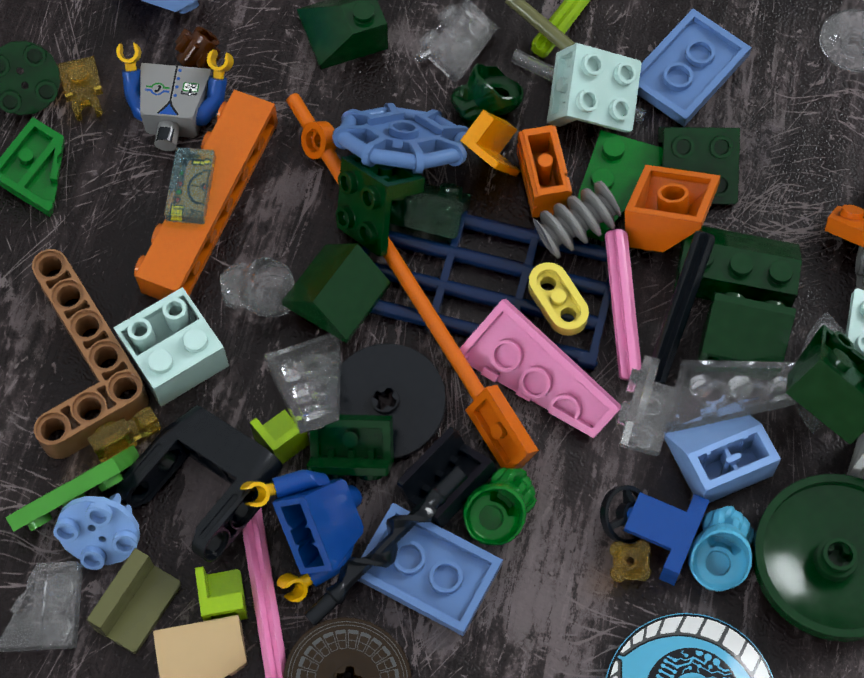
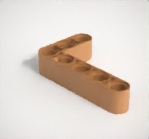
[32,249,149,459]

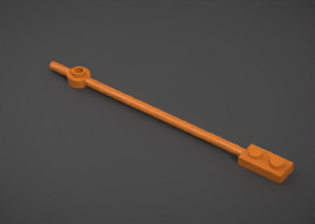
[286,93,539,469]

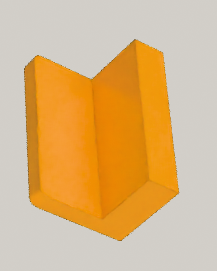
[460,110,520,177]

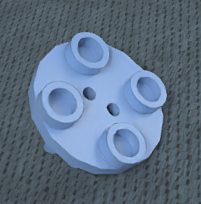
[53,493,140,570]

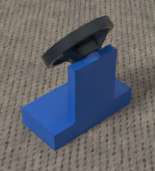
[600,485,710,586]

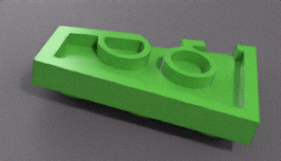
[5,444,140,532]

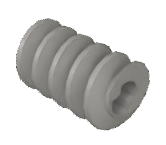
[533,181,621,259]

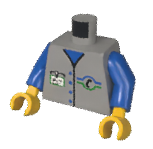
[116,43,234,151]

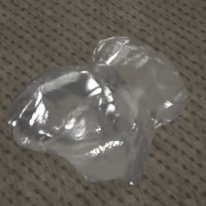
[220,257,295,318]

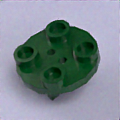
[0,40,60,115]

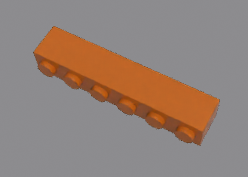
[134,89,278,300]

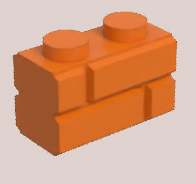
[517,125,572,218]

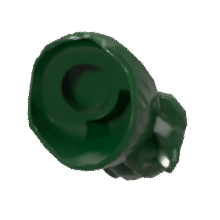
[450,63,524,126]

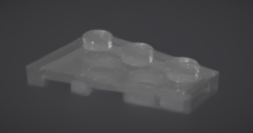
[264,333,341,434]

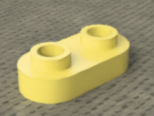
[528,262,589,336]

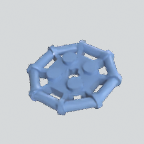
[332,103,469,174]

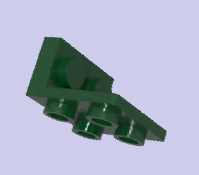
[658,127,740,204]
[336,154,425,257]

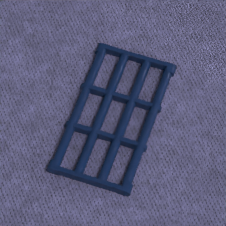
[362,199,611,371]

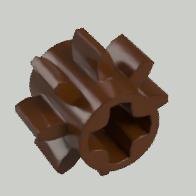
[175,26,221,70]

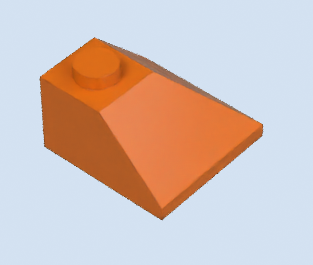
[625,165,721,253]

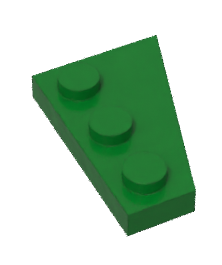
[577,130,663,241]

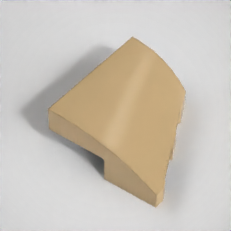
[153,615,248,678]

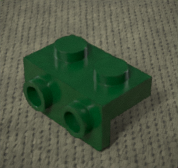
[306,414,394,481]

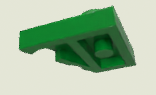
[0,117,65,217]

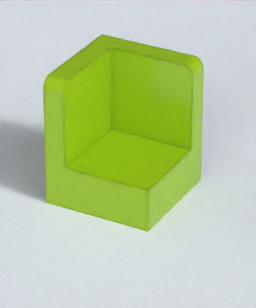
[249,409,310,464]
[195,566,248,621]

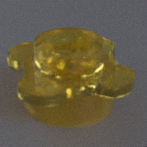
[609,540,651,582]

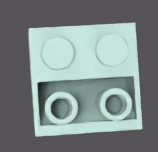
[113,287,229,407]

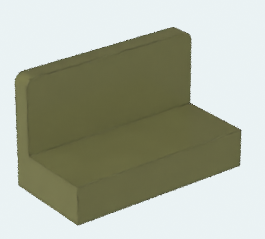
[86,548,182,654]

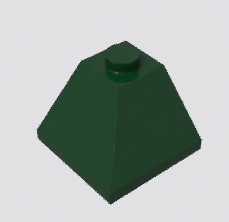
[297,0,388,70]

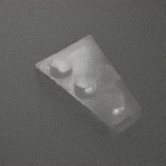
[665,360,797,433]

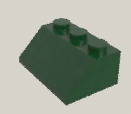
[673,226,802,308]

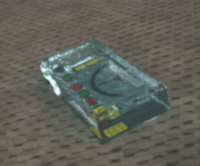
[164,147,216,224]

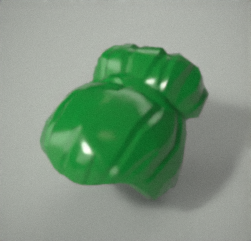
[463,467,537,545]

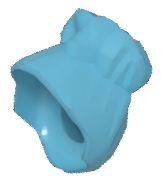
[688,506,754,592]

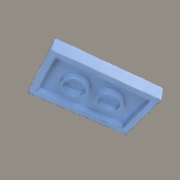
[638,9,752,127]
[358,503,503,636]

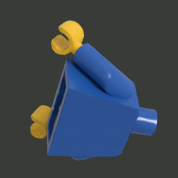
[240,470,364,602]

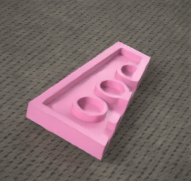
[460,299,623,438]

